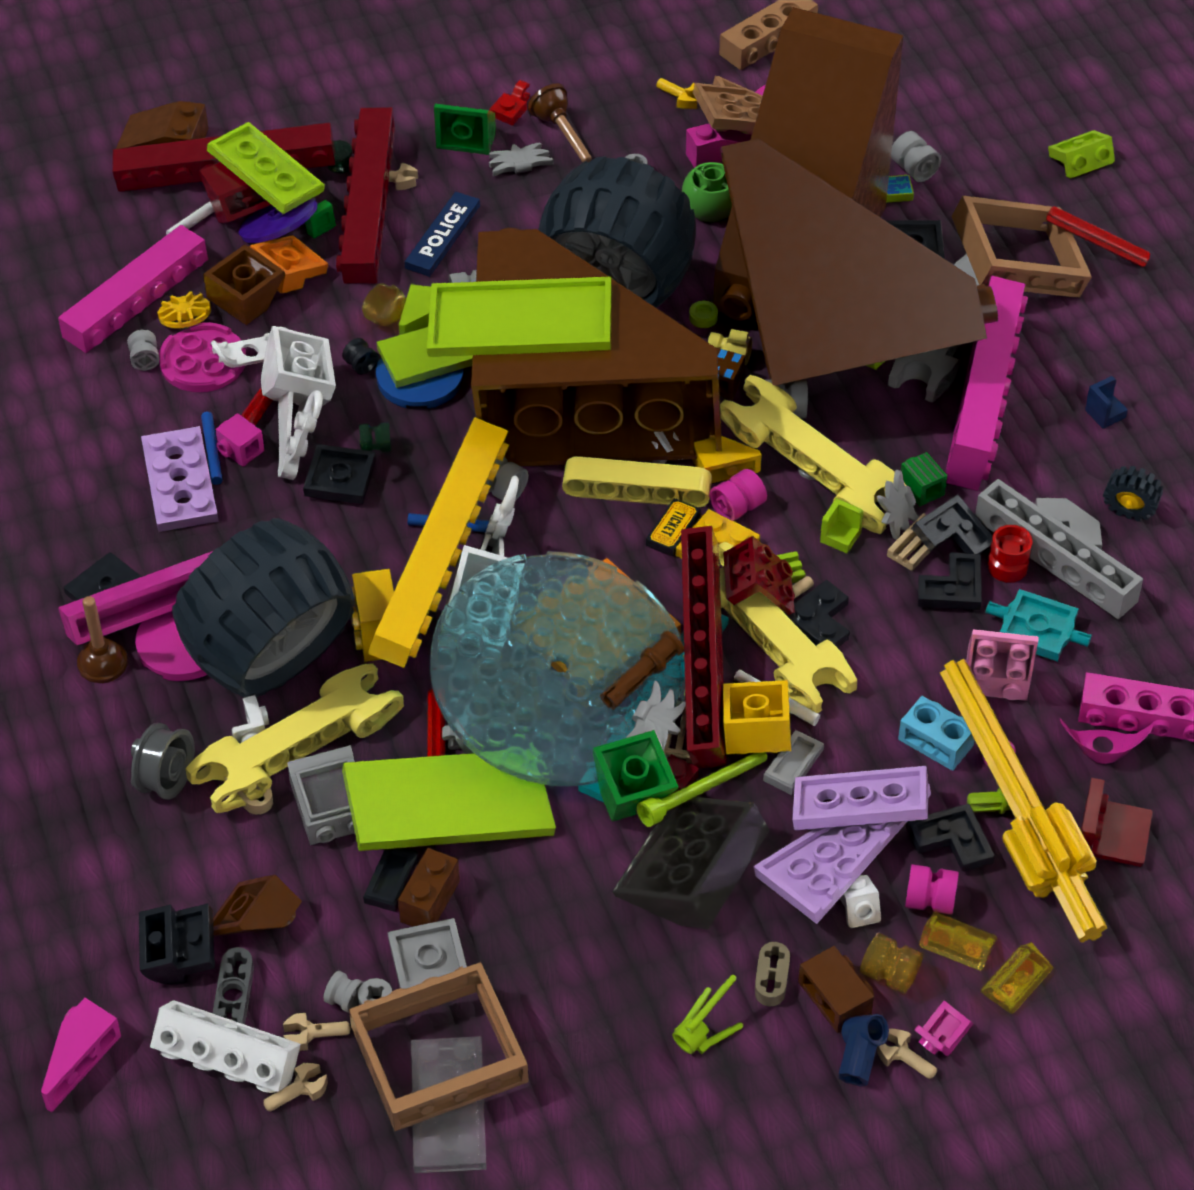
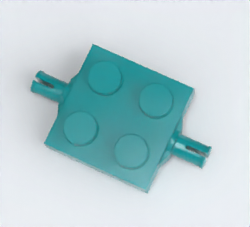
[985,589,1092,662]

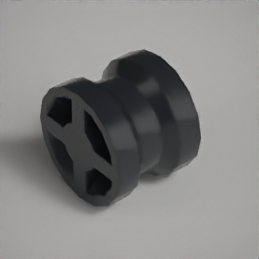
[342,338,379,375]

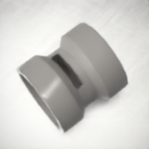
[127,330,160,371]

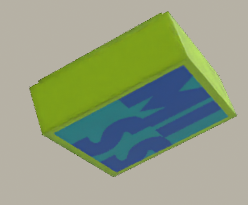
[886,175,914,202]

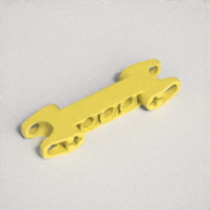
[720,375,907,534]
[719,542,857,713]
[186,664,404,813]

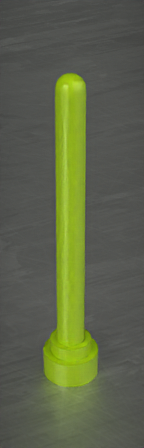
[637,752,767,827]

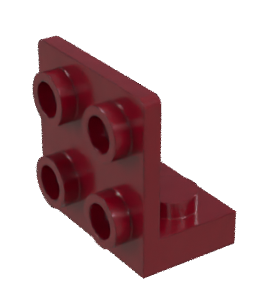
[723,536,795,615]
[1081,778,1153,867]

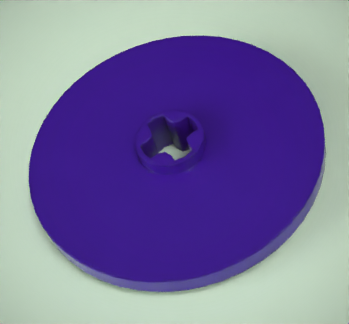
[239,197,318,243]

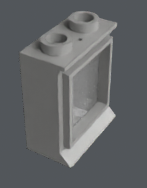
[287,745,355,845]

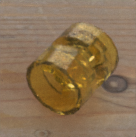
[860,933,923,994]

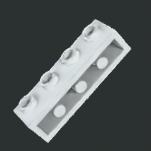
[150,1000,301,1093]

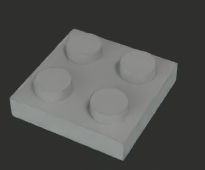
[388,918,467,989]

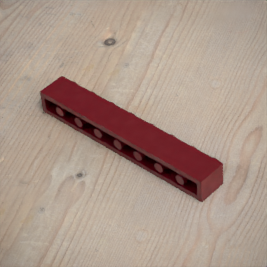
[336,107,396,284]
[112,122,336,192]
[681,525,727,768]

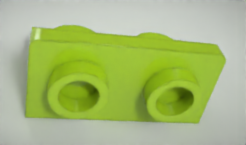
[1048,130,1115,178]

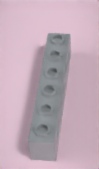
[975,479,1143,620]

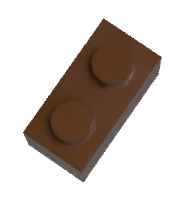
[398,848,460,927]
[798,946,875,1033]

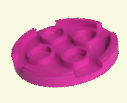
[159,322,246,392]
[135,611,207,681]

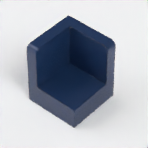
[1085,376,1128,429]

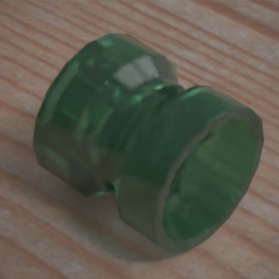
[359,422,391,452]

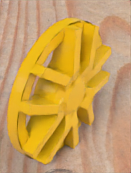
[157,292,211,328]

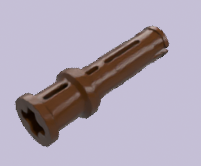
[600,630,685,710]

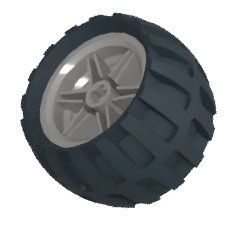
[538,156,696,308]
[172,518,356,698]

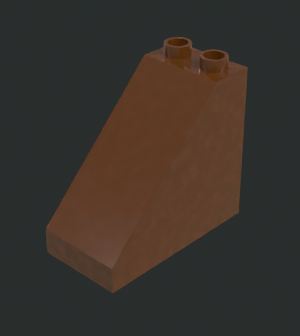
[713,7,904,322]
[720,138,998,386]
[471,228,722,466]

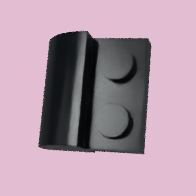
[139,903,215,984]

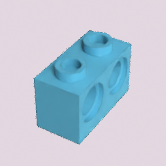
[898,696,974,771]

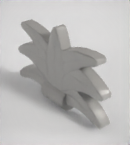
[489,142,553,176]
[877,470,919,540]
[626,681,686,750]

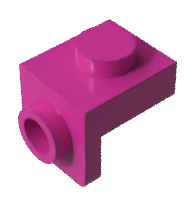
[915,1001,973,1057]

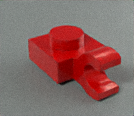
[490,80,530,126]

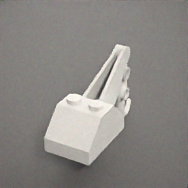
[261,326,336,480]
[439,475,525,655]

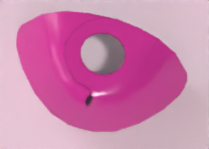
[1060,718,1153,764]

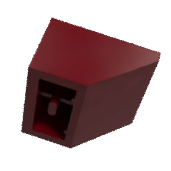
[198,162,271,223]

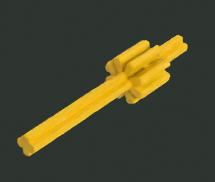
[940,659,1107,943]

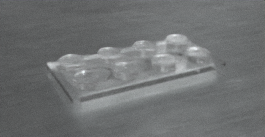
[411,1036,487,1173]

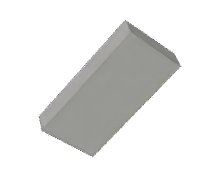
[763,730,824,795]

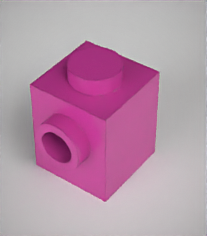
[216,413,265,467]

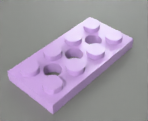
[141,426,219,532]
[793,766,928,830]

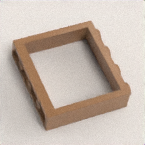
[951,196,1092,298]
[349,962,528,1131]

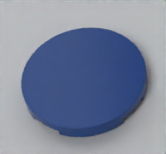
[376,358,464,408]

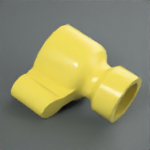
[708,329,753,365]

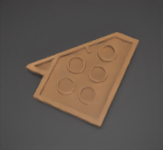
[693,76,763,134]

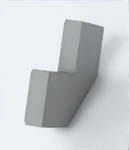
[1035,498,1102,549]

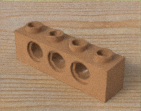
[719,0,818,70]

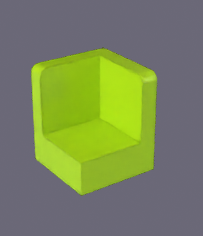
[820,498,863,554]

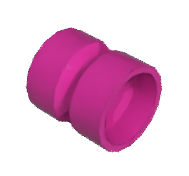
[709,469,767,521]
[905,864,959,915]

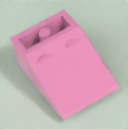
[966,629,1039,701]

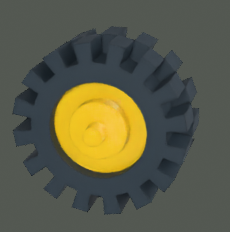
[1103,466,1163,521]

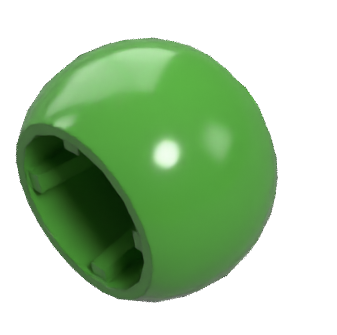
[682,162,732,222]

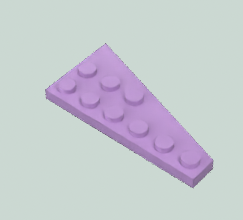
[753,784,931,924]

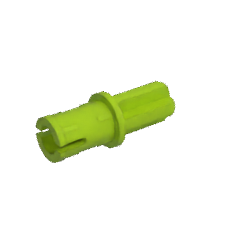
[967,788,1011,814]

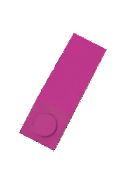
[686,123,752,168]
[41,998,121,1112]

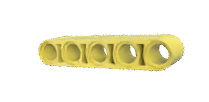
[562,457,712,507]

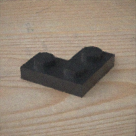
[911,495,992,554]
[918,553,981,610]
[784,579,850,648]
[906,804,995,872]

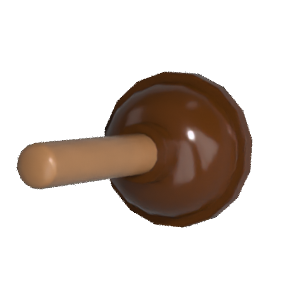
[528,83,592,162]
[77,596,128,683]

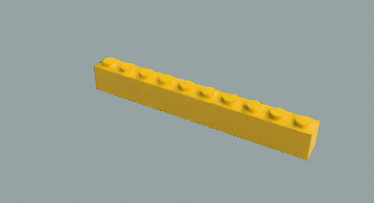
[368,417,509,668]

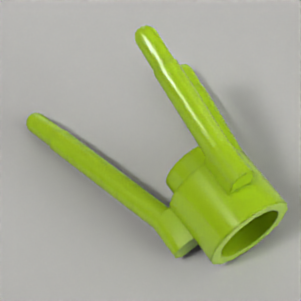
[672,975,743,1054]

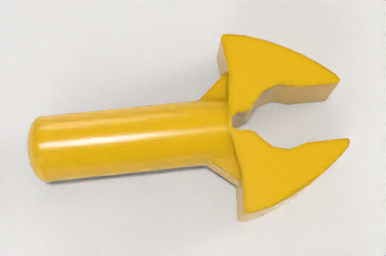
[656,78,697,109]

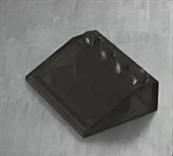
[612,797,770,929]

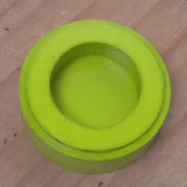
[689,301,718,328]

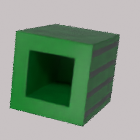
[901,452,947,507]

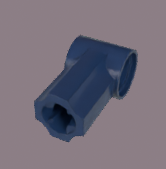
[838,1014,889,1086]

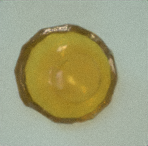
[362,283,406,326]

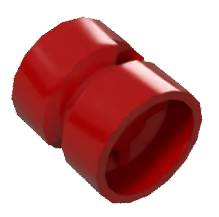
[988,525,1033,583]

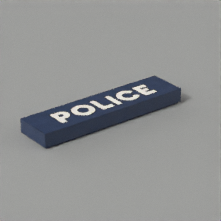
[404,191,480,277]

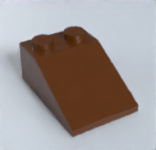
[116,101,209,149]

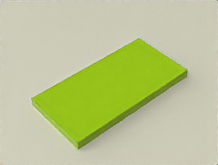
[427,277,612,357]
[342,749,556,851]

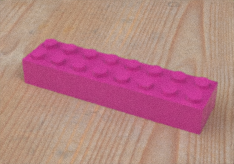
[945,276,1028,491]

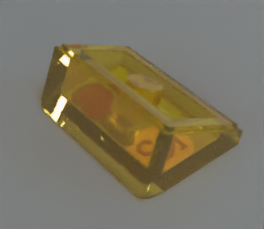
[919,912,997,970]
[980,942,1054,1014]

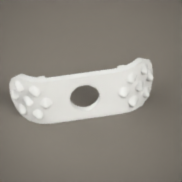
[211,327,287,368]

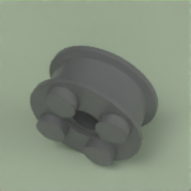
[131,722,195,800]

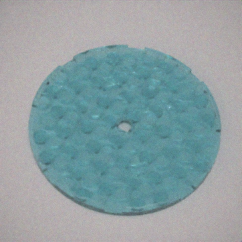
[430,551,686,786]

